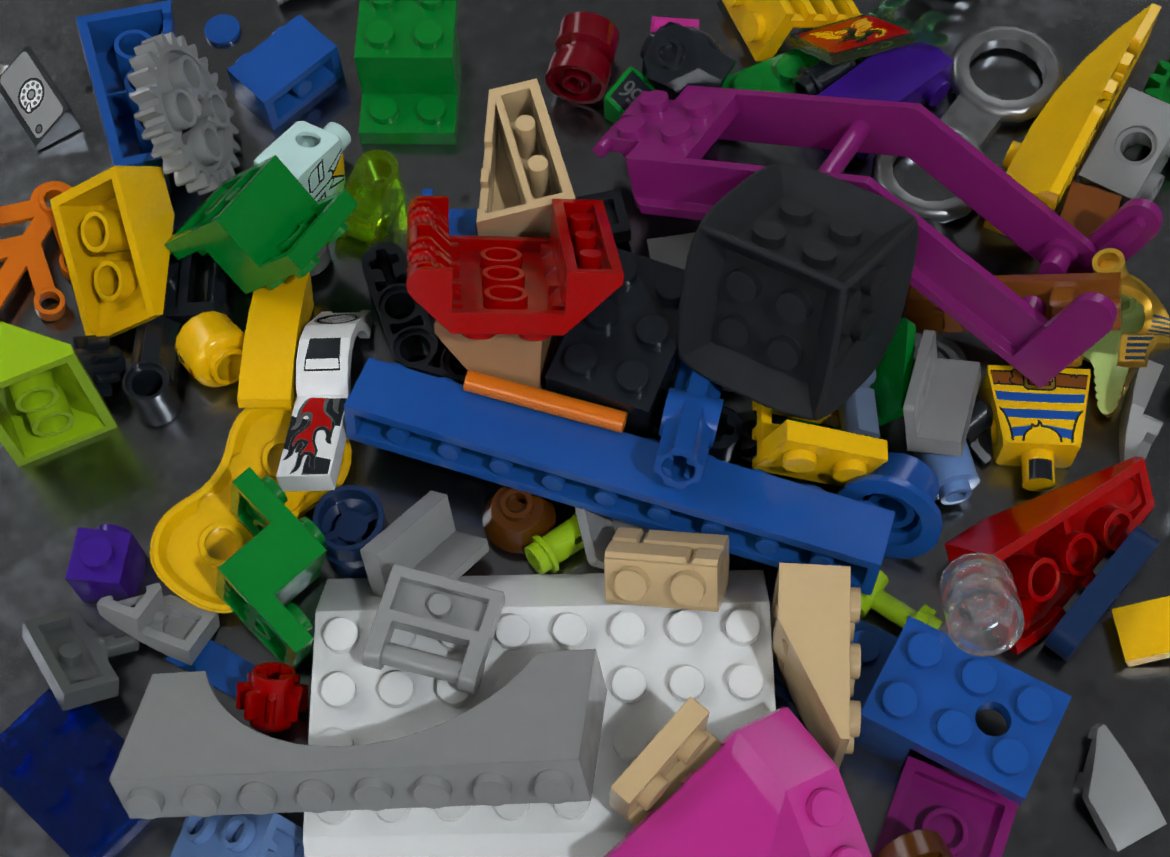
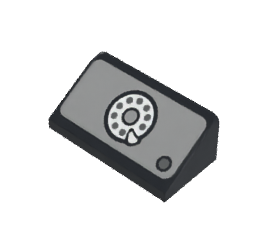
[0,46,80,151]

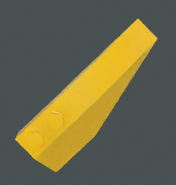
[983,3,1161,237]

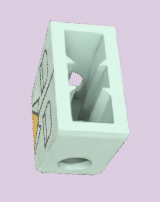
[254,121,351,202]

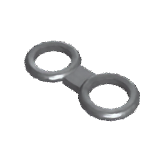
[872,26,1064,223]

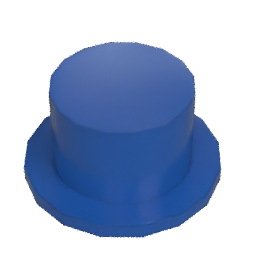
[837,452,943,559]

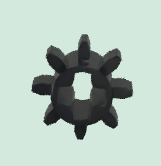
[73,335,126,397]

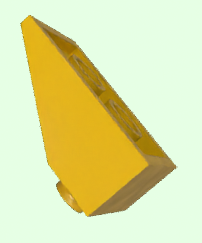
[50,165,174,338]

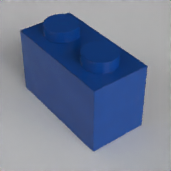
[227,14,344,131]

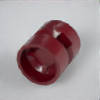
[545,11,620,104]

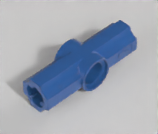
[653,360,724,489]

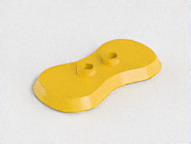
[149,397,352,614]

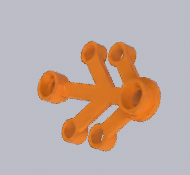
[0,181,73,321]

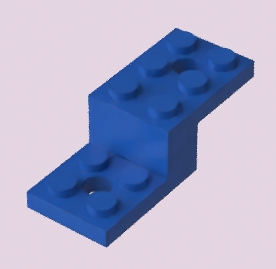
[773,616,1072,805]

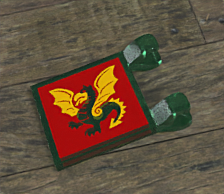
[787,0,949,66]

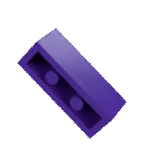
[817,26,954,163]

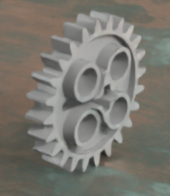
[127,32,241,195]

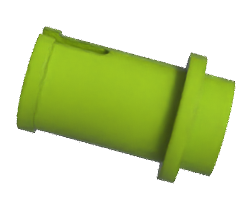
[524,513,584,575]

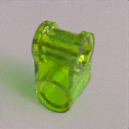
[339,149,405,248]

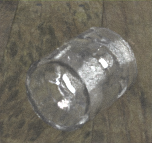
[939,552,1025,657]

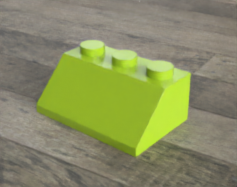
[0,321,118,467]

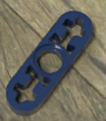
[1043,525,1161,661]

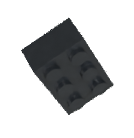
[545,248,685,438]

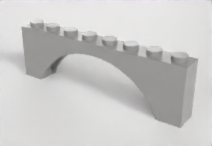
[109,649,607,819]

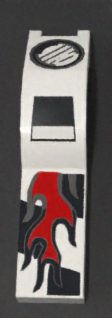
[276,310,374,491]

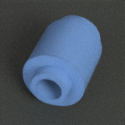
[912,442,980,505]

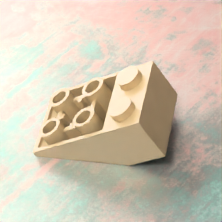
[771,563,861,769]

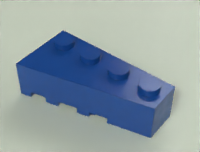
[76,0,177,194]

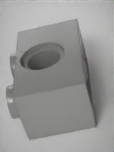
[1078,87,1170,207]

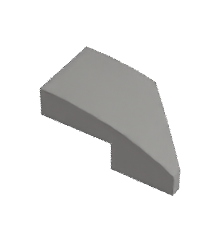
[1119,359,1163,462]
[96,582,220,665]
[1074,723,1167,852]

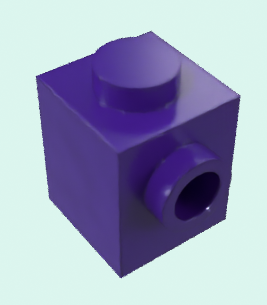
[65,524,148,604]

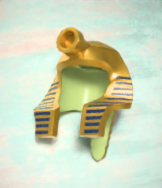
[1067,248,1170,417]

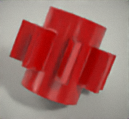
[236,662,309,732]

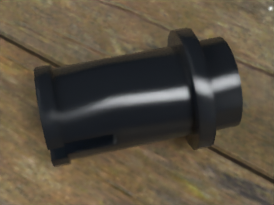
[792,50,857,95]

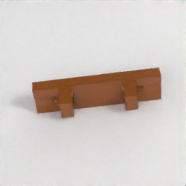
[905,272,1122,333]

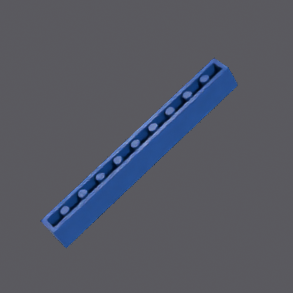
[344,357,896,596]

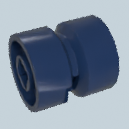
[312,484,389,578]

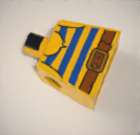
[979,365,1091,492]

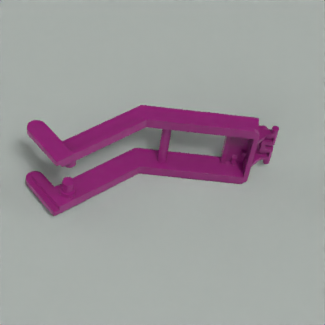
[593,85,1163,388]

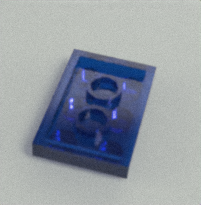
[0,688,152,857]

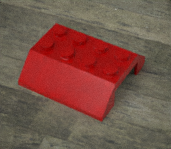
[406,195,624,341]

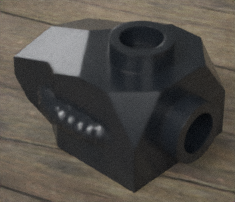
[640,22,737,100]

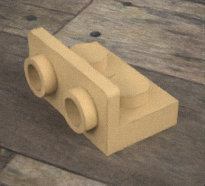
[609,697,722,827]

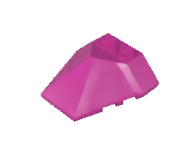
[604,707,872,857]

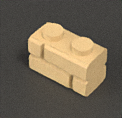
[604,527,729,612]

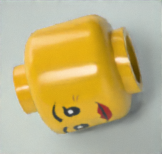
[174,311,245,388]

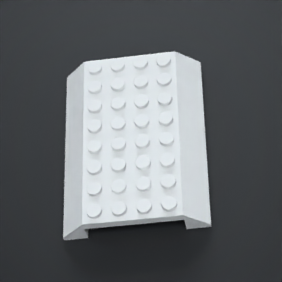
[303,570,776,857]

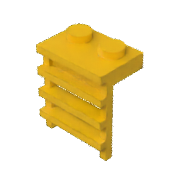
[722,0,867,62]
[752,401,888,487]

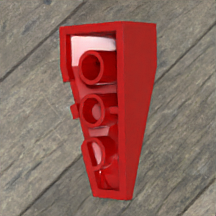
[945,456,1155,655]

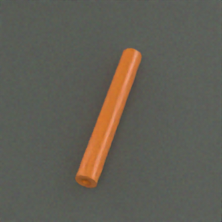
[463,370,628,433]

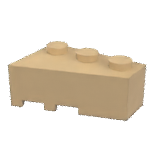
[476,78,576,237]

